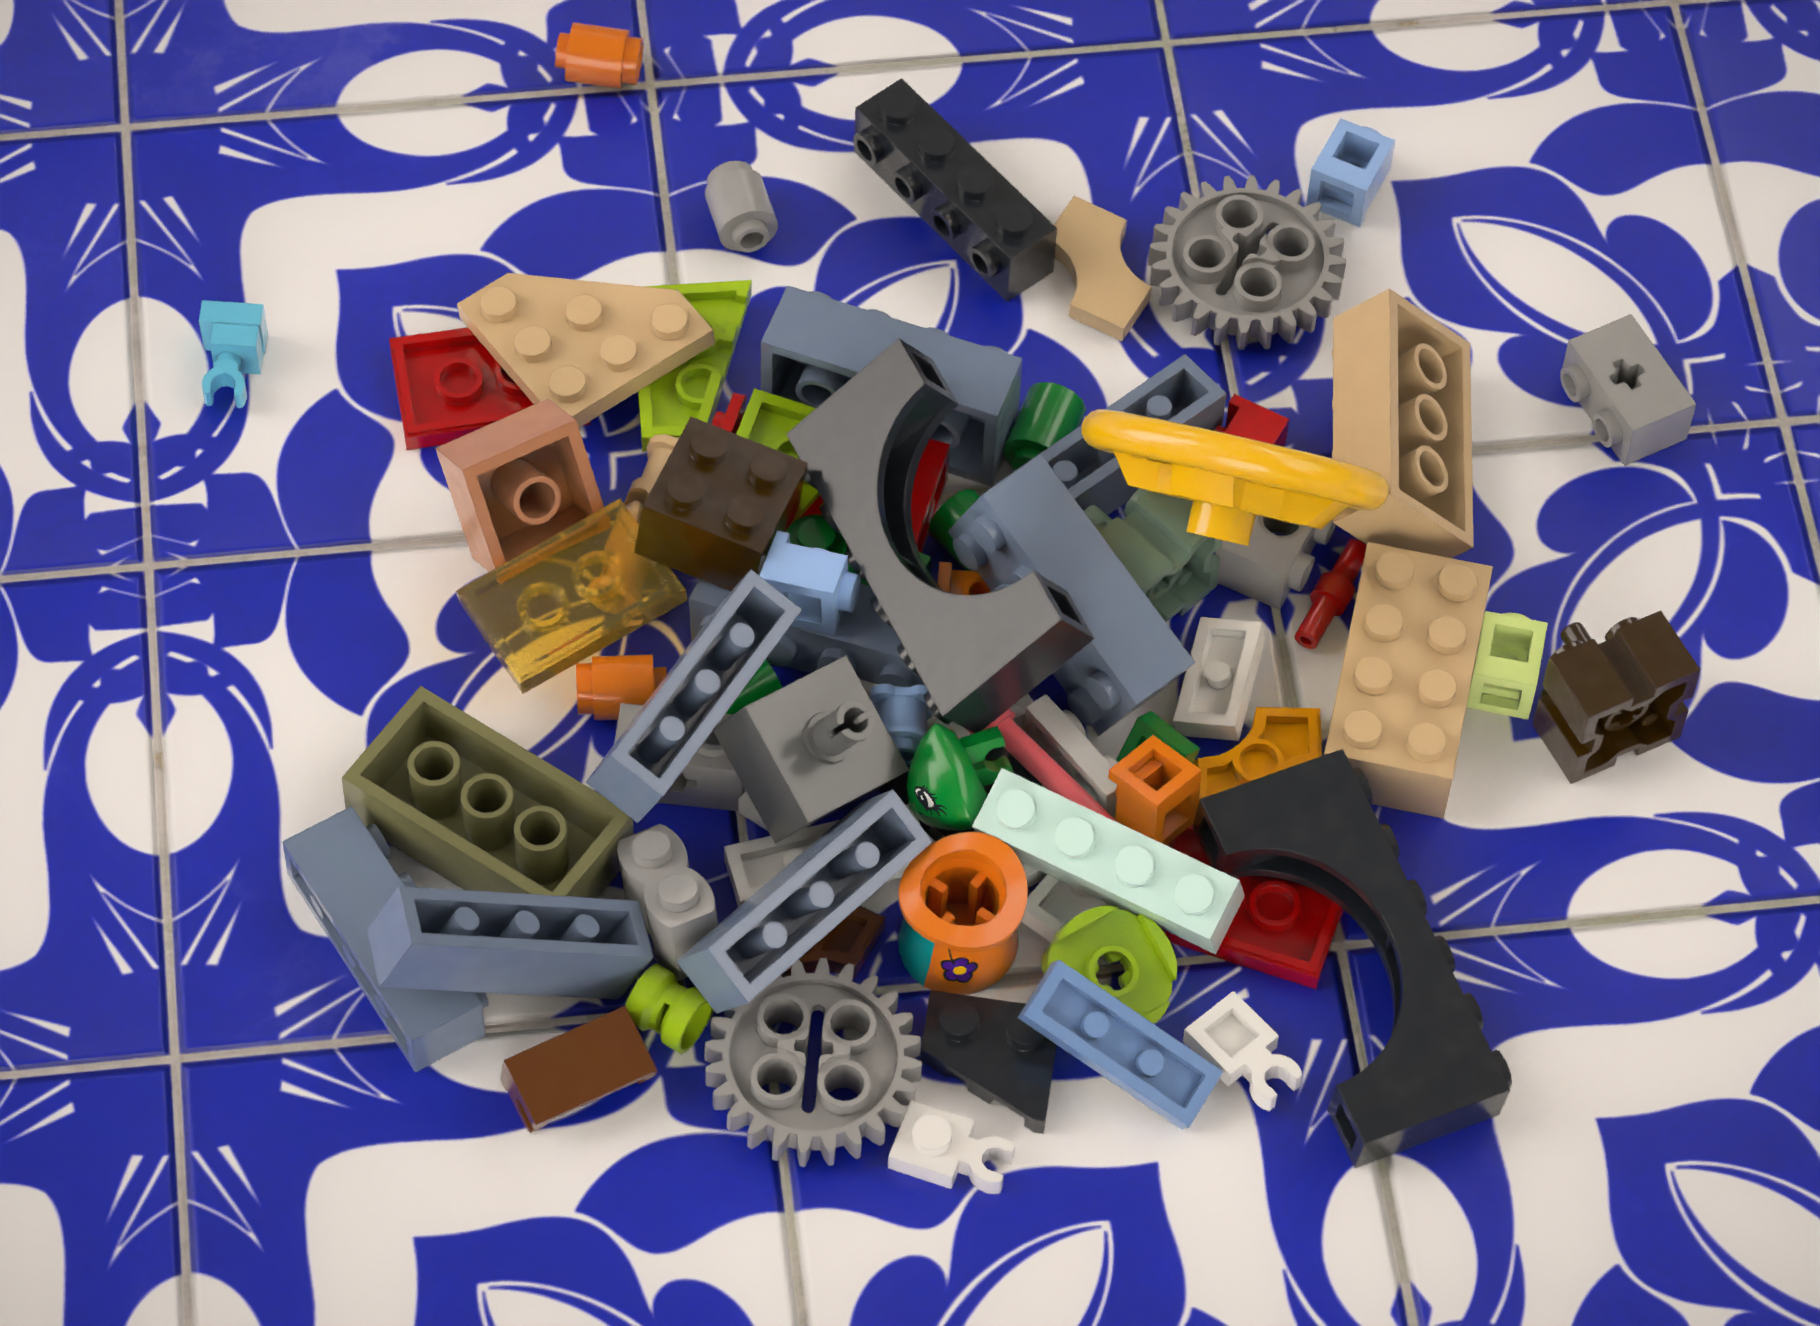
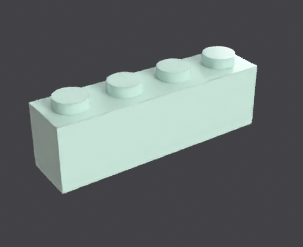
[972,768,1245,954]

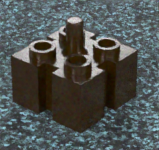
[1532,610,1701,784]

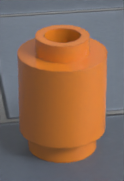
[555,22,644,89]
[576,654,667,721]

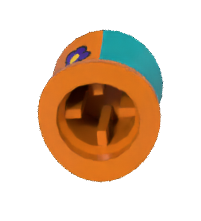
[898,832,1028,995]

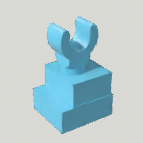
[199,300,268,408]

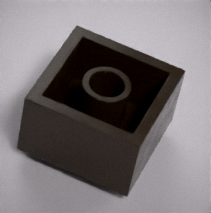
[634,417,808,591]

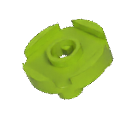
[1041,905,1177,1024]

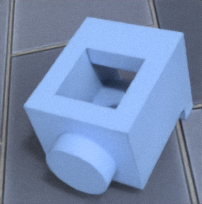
[1306,118,1395,227]
[759,531,861,635]

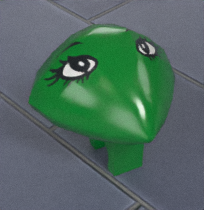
[907,724,1013,831]

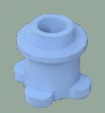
[870,684,932,765]

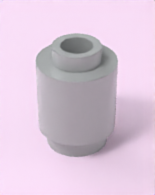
[705,161,778,252]

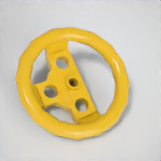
[1081,409,1389,546]

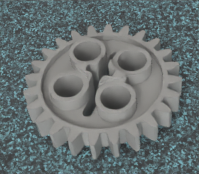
[1148,175,1346,350]
[705,958,922,1166]

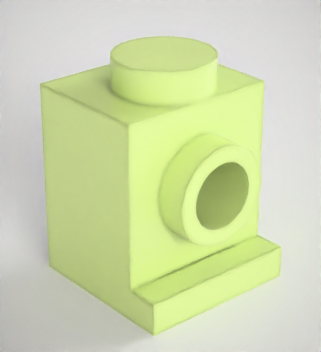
[1466,611,1548,720]

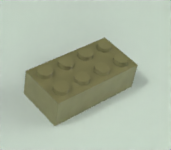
[341,686,634,898]

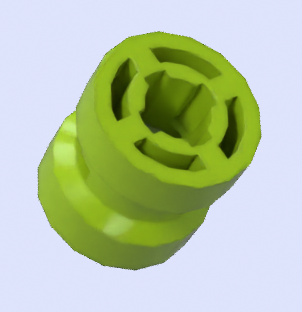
[625,964,713,1054]

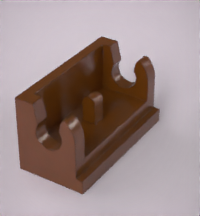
[500,1006,657,1133]

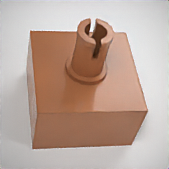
[435,399,612,581]

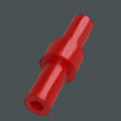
[1294,539,1367,649]

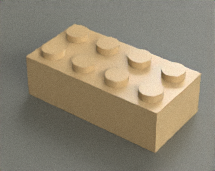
[1332,288,1474,558]
[1324,542,1493,819]

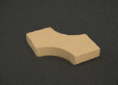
[1054,196,1152,341]

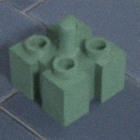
[1084,489,1223,622]

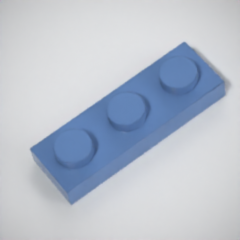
[1018,960,1223,1129]

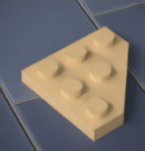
[457,273,715,427]

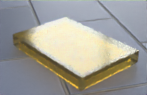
[456,499,687,694]

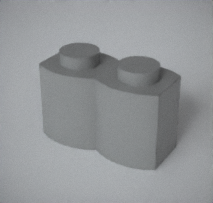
[617,824,718,980]

